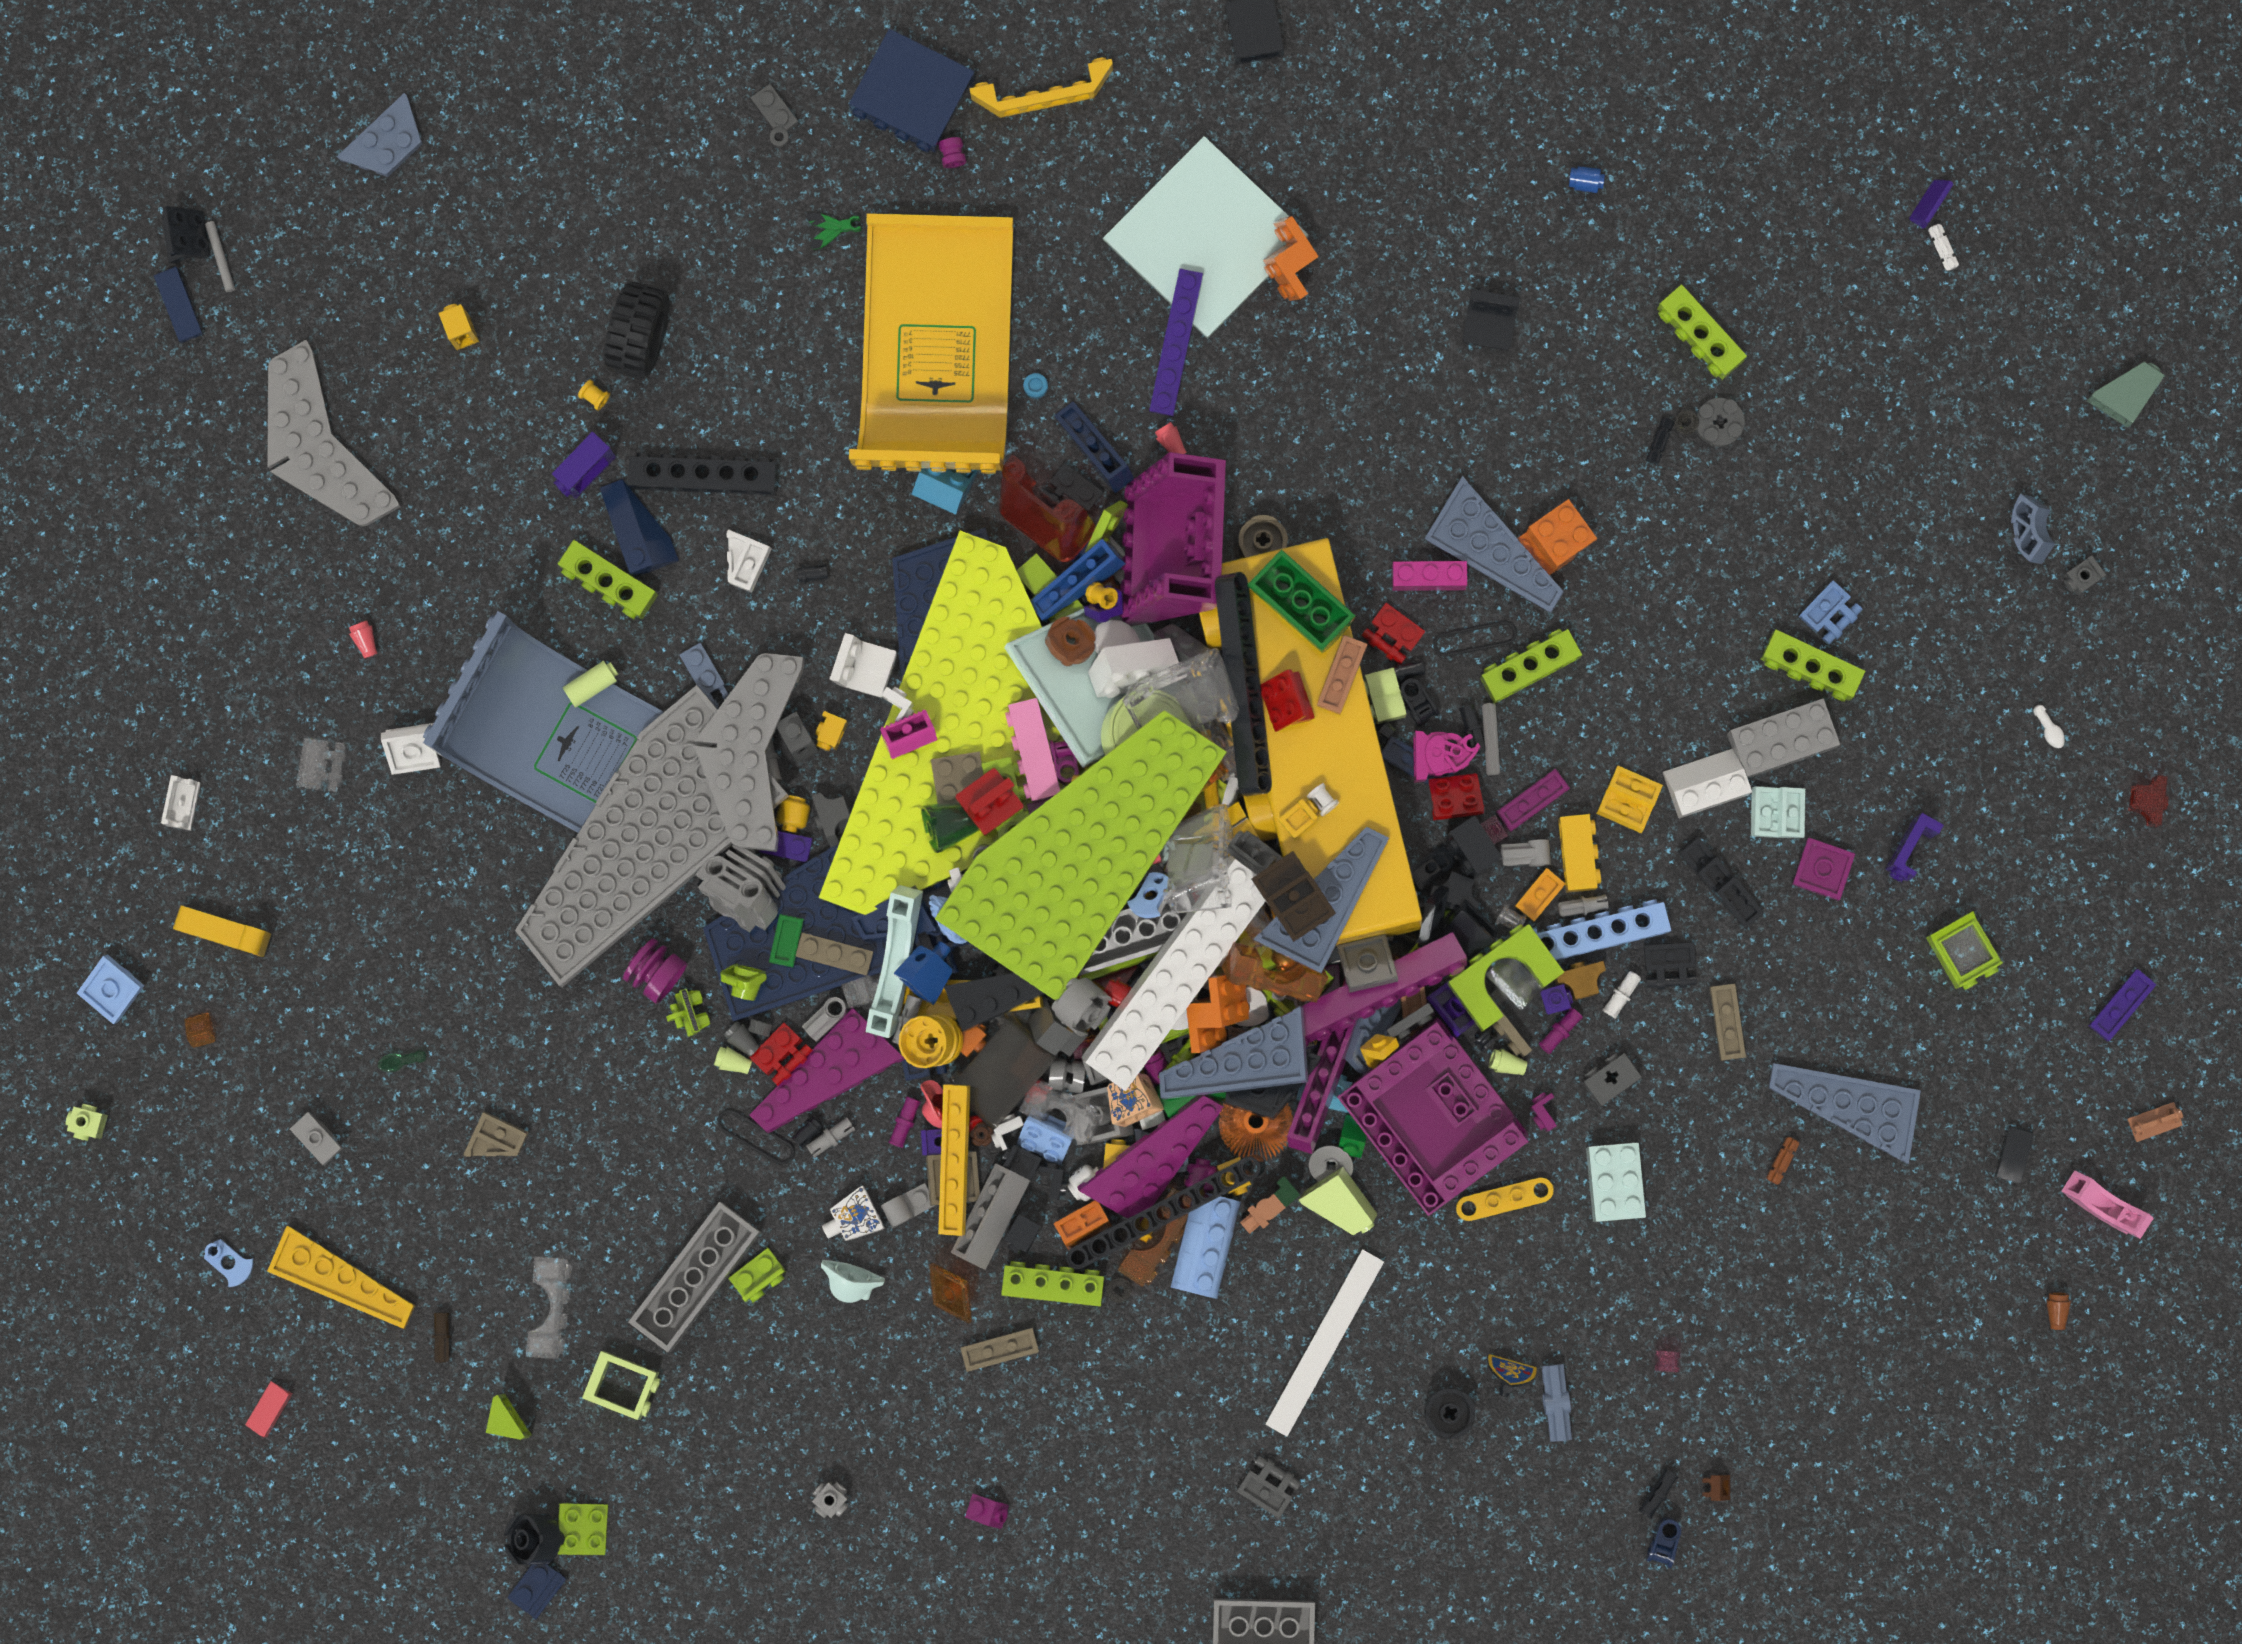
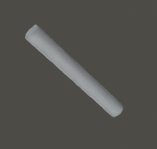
[205,221,235,292]

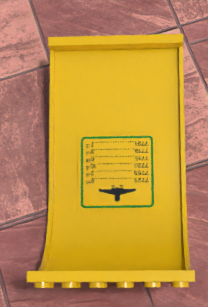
[849,214,1014,474]

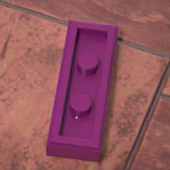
[1496,769,1570,832]

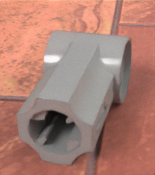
[1501,840,1551,867]
[802,997,849,1042]

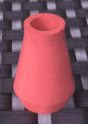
[1155,422,1187,454]
[349,621,378,659]

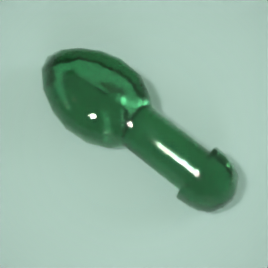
[378,1050,426,1072]

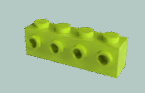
[1002,1261,1104,1306]

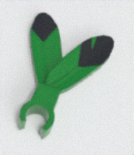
[806,213,862,250]

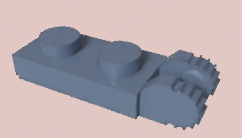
[680,643,729,709]

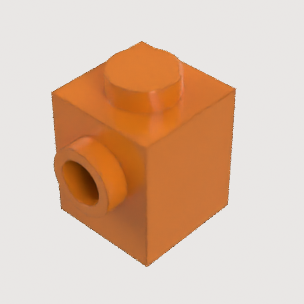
[960,1024,987,1058]

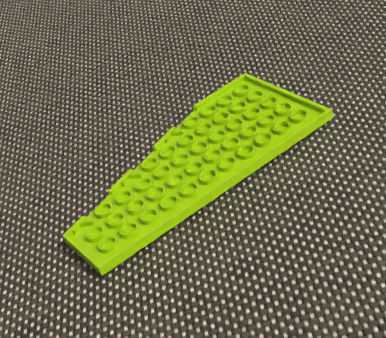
[935,710,1227,1001]

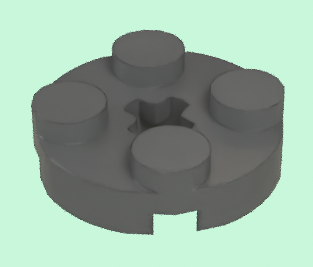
[1695,398,1745,447]

